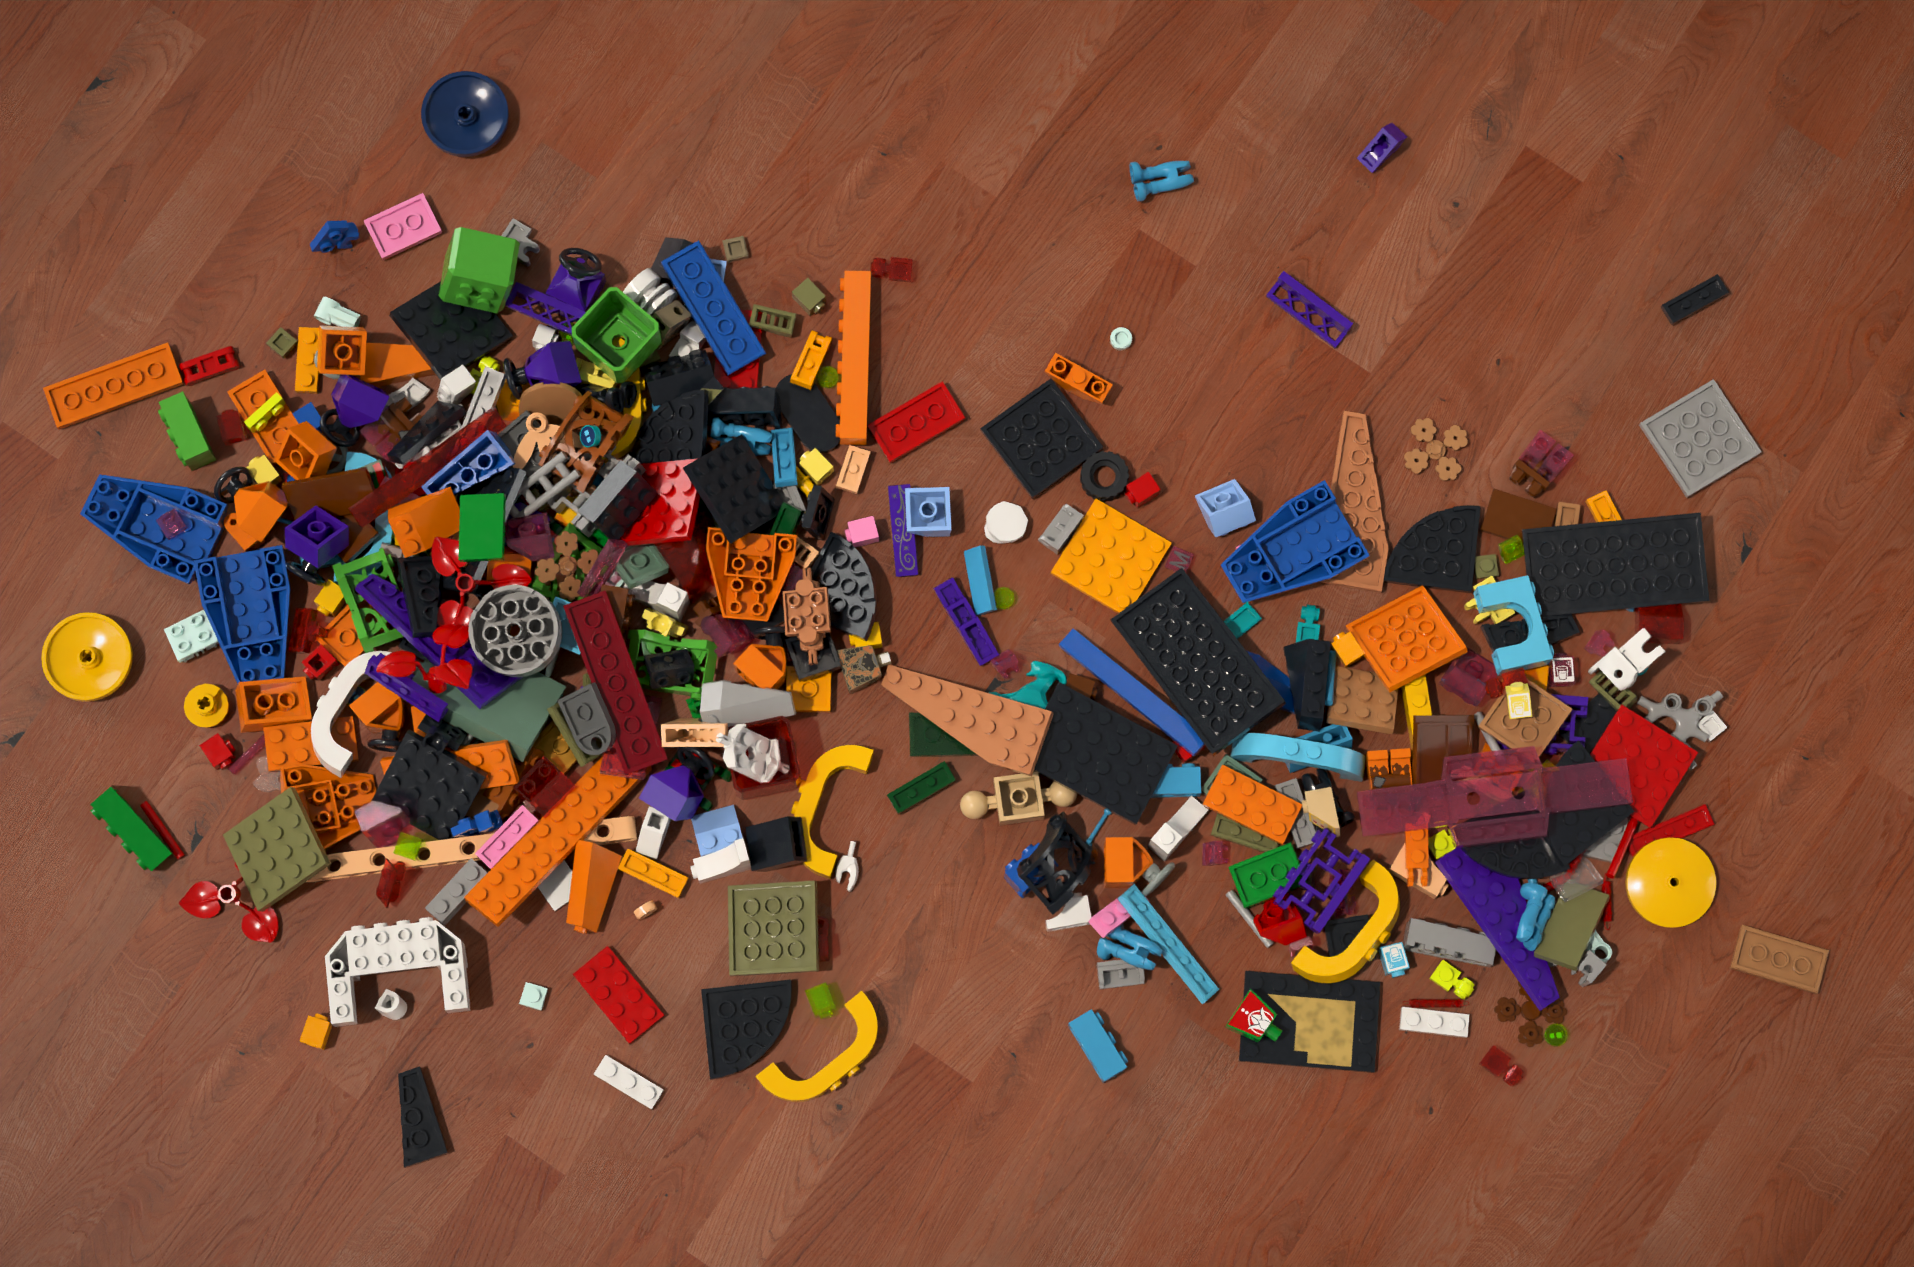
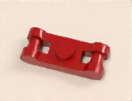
[179,346,240,386]

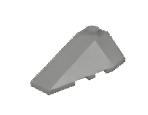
[700,680,796,730]

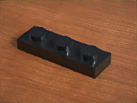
[1661,274,1729,325]

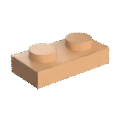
[836,445,871,494]

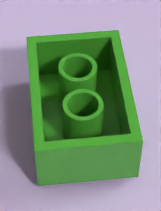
[158,391,216,471]

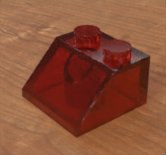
[1635,604,1684,644]

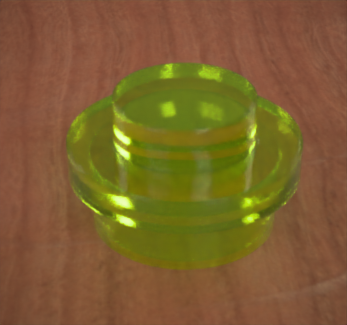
[817,366,839,388]
[994,587,1014,609]

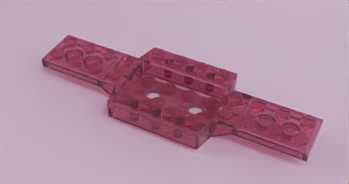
[1357,746,1633,848]

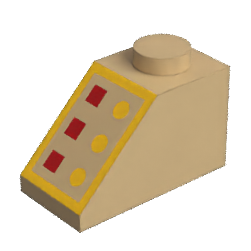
[1301,787,1340,837]

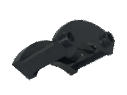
[1017,811,1098,915]

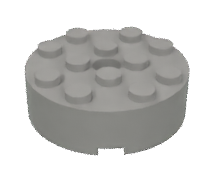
[468,585,562,677]

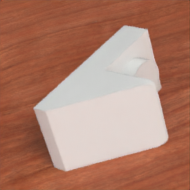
[669,320,706,357]

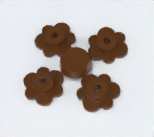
[1494,981,1567,1047]

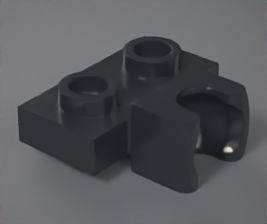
[418,714,466,756]

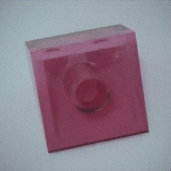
[505,512,555,561]
[1439,647,1497,707]

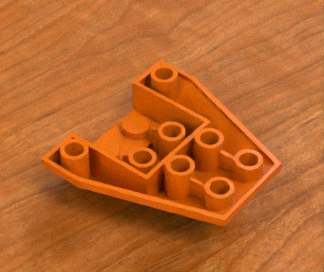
[706,527,797,622]
[280,764,382,849]

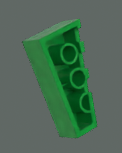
[90,786,172,871]

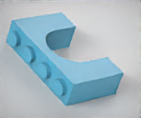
[1473,575,1554,676]

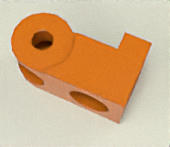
[224,513,266,552]

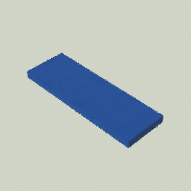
[661,240,766,376]

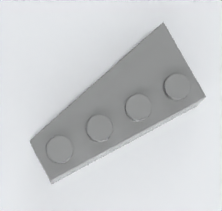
[1403,918,1496,968]

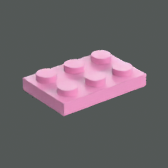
[364,193,442,260]

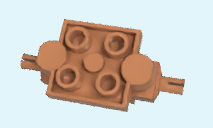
[783,568,831,665]

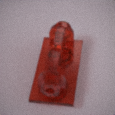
[376,858,406,908]

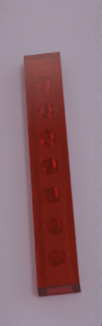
[348,407,506,528]

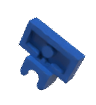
[310,220,359,253]
[450,810,503,837]

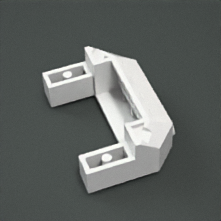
[325,917,471,1027]

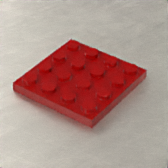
[610,459,700,547]
[1590,704,1698,828]

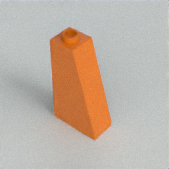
[360,343,436,387]
[566,840,622,934]

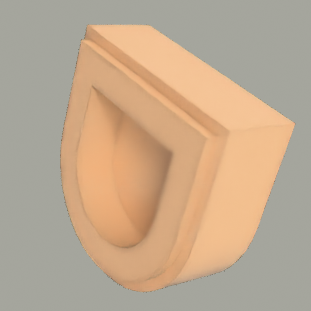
[634,900,658,920]

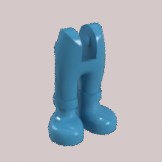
[1129,161,1194,201]
[711,418,772,456]
[1516,883,1556,951]
[1097,924,1163,970]

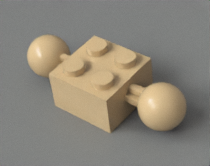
[960,772,1077,826]

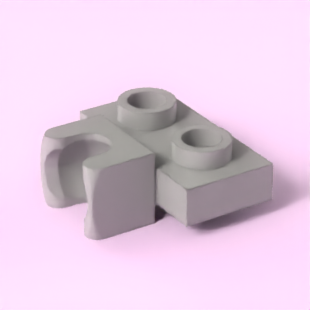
[501,218,540,267]

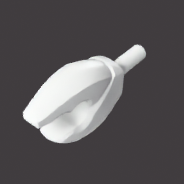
[835,841,859,892]

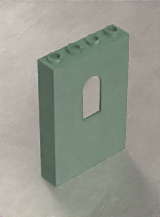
[412,656,566,762]

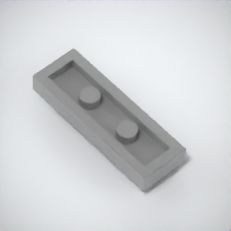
[1274,778,1316,849]

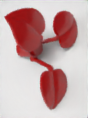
[431,537,532,627]
[376,624,473,694]
[179,862,279,943]

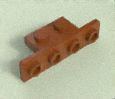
[482,746,544,824]

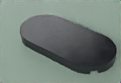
[776,374,840,453]

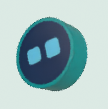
[580,425,601,447]

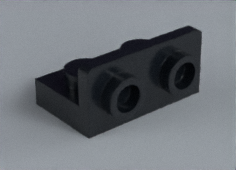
[643,649,694,689]

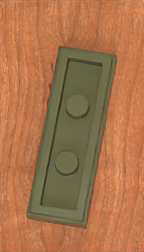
[1210,813,1278,853]

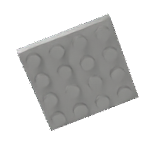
[1639,379,1761,498]

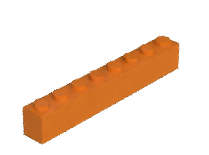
[836,271,871,445]

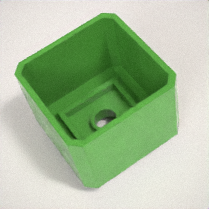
[439,227,520,313]
[572,287,662,383]

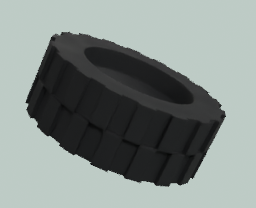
[1080,451,1129,502]

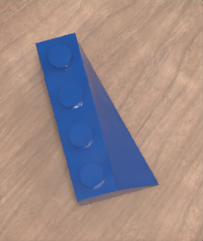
[421,430,515,495]

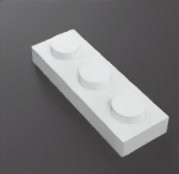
[1399,1007,1469,1038]
[594,1055,664,1110]

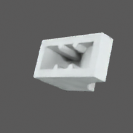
[1046,893,1091,932]

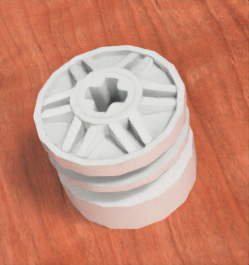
[623,268,678,317]

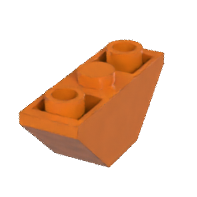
[1045,353,1113,404]

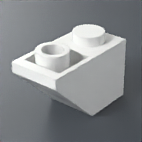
[437,365,476,405]
[635,806,671,859]

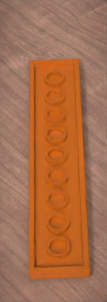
[464,745,652,927]

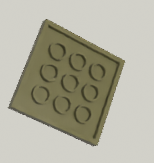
[223,787,331,912]
[728,881,819,976]

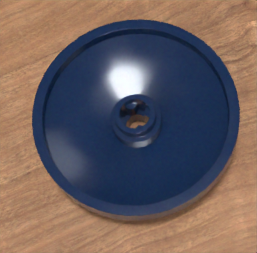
[421,71,509,157]

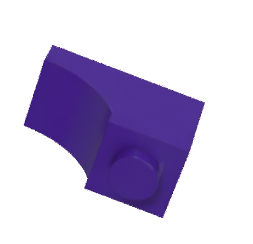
[1357,123,1407,173]

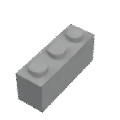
[425,858,487,926]

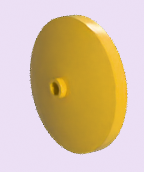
[41,613,133,702]
[1625,838,1716,928]

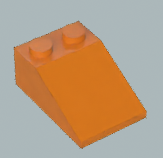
[388,486,460,558]
[235,676,312,733]

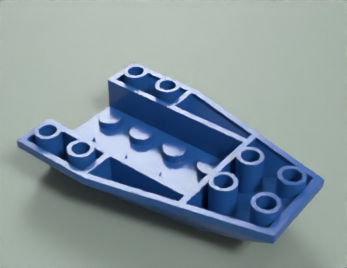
[80,474,228,585]
[1221,480,1370,603]
[194,545,290,684]

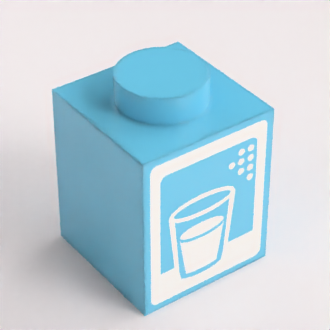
[1378,942,1410,978]

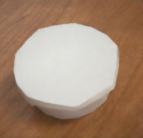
[984,501,1028,543]

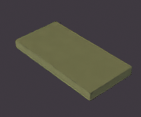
[1534,881,1609,971]

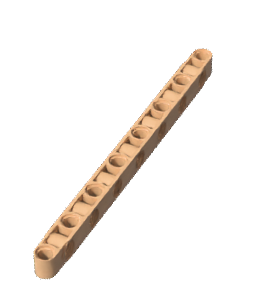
[306,816,637,882]

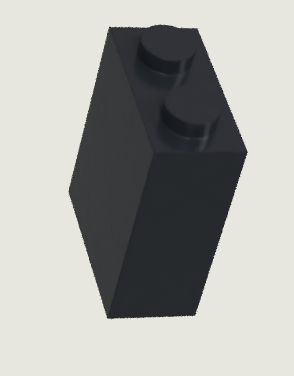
[745,816,807,872]

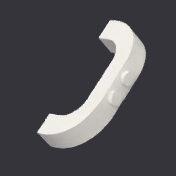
[311,651,392,778]

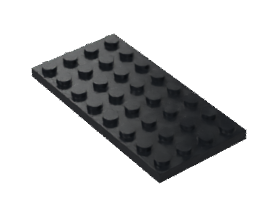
[1522,512,1709,617]
[1110,568,1286,757]

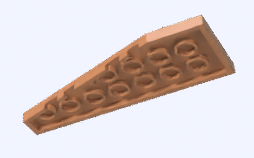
[1320,411,1388,593]
[881,665,1053,777]

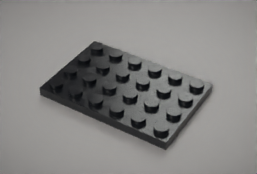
[1034,682,1178,825]

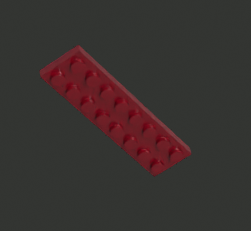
[563,590,668,775]

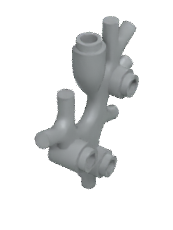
[1637,690,1723,782]

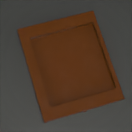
[1412,714,1474,797]

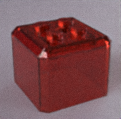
[728,716,802,800]

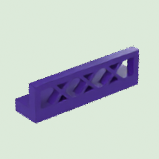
[1266,271,1353,349]
[505,282,586,335]
[364,653,448,722]

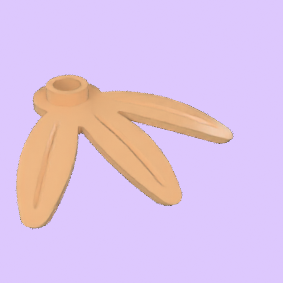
[513,412,585,475]

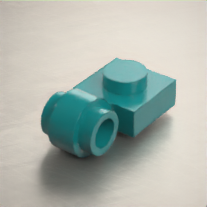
[1295,604,1320,643]

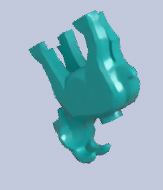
[989,661,1067,709]

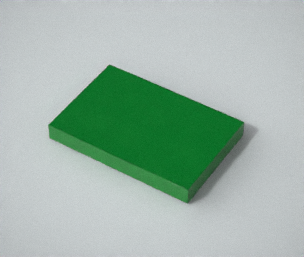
[458,493,506,562]
[1228,842,1307,909]

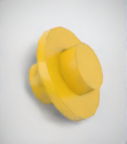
[184,684,229,728]

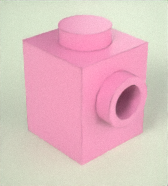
[845,516,879,547]

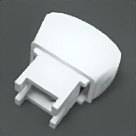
[1588,628,1666,691]

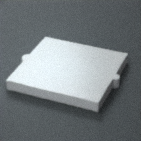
[538,860,572,911]

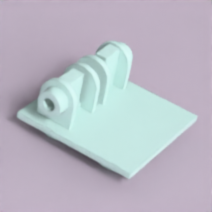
[164,610,219,663]

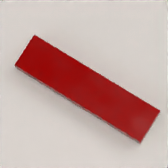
[1627,804,1715,858]

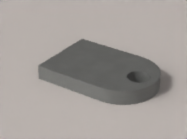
[557,682,616,755]

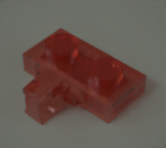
[288,608,329,654]

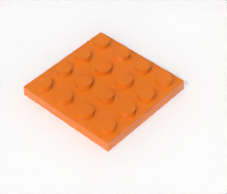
[1345,586,1468,693]

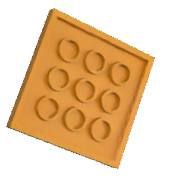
[1051,499,1172,613]

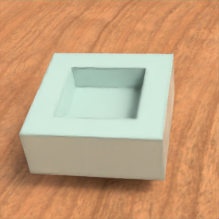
[519,982,548,1011]

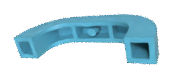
[334,452,398,585]
[1230,733,1366,782]

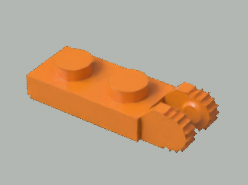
[1405,823,1429,886]

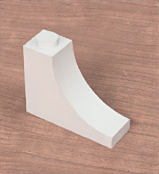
[623,581,690,622]
[1148,796,1208,861]
[690,838,751,884]

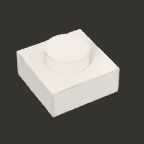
[1697,711,1727,742]

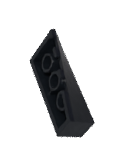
[707,386,782,430]
[1283,639,1330,732]

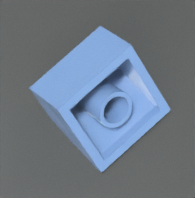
[1195,479,1256,538]
[905,487,951,537]
[691,805,743,857]

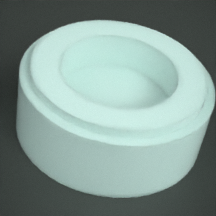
[1110,327,1132,350]

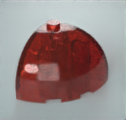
[652,511,716,605]

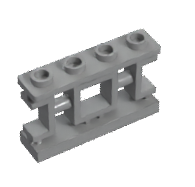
[547,434,646,538]

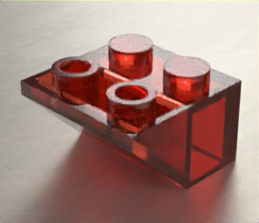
[512,756,576,820]

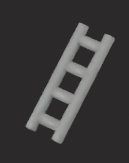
[508,451,581,528]

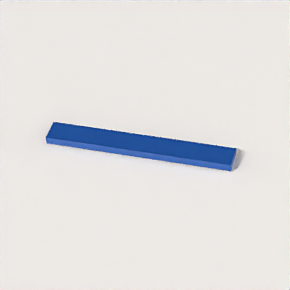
[1059,628,1204,756]

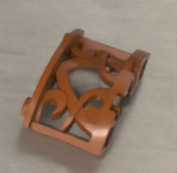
[538,391,634,493]

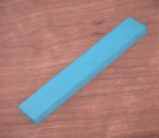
[1117,884,1219,1004]

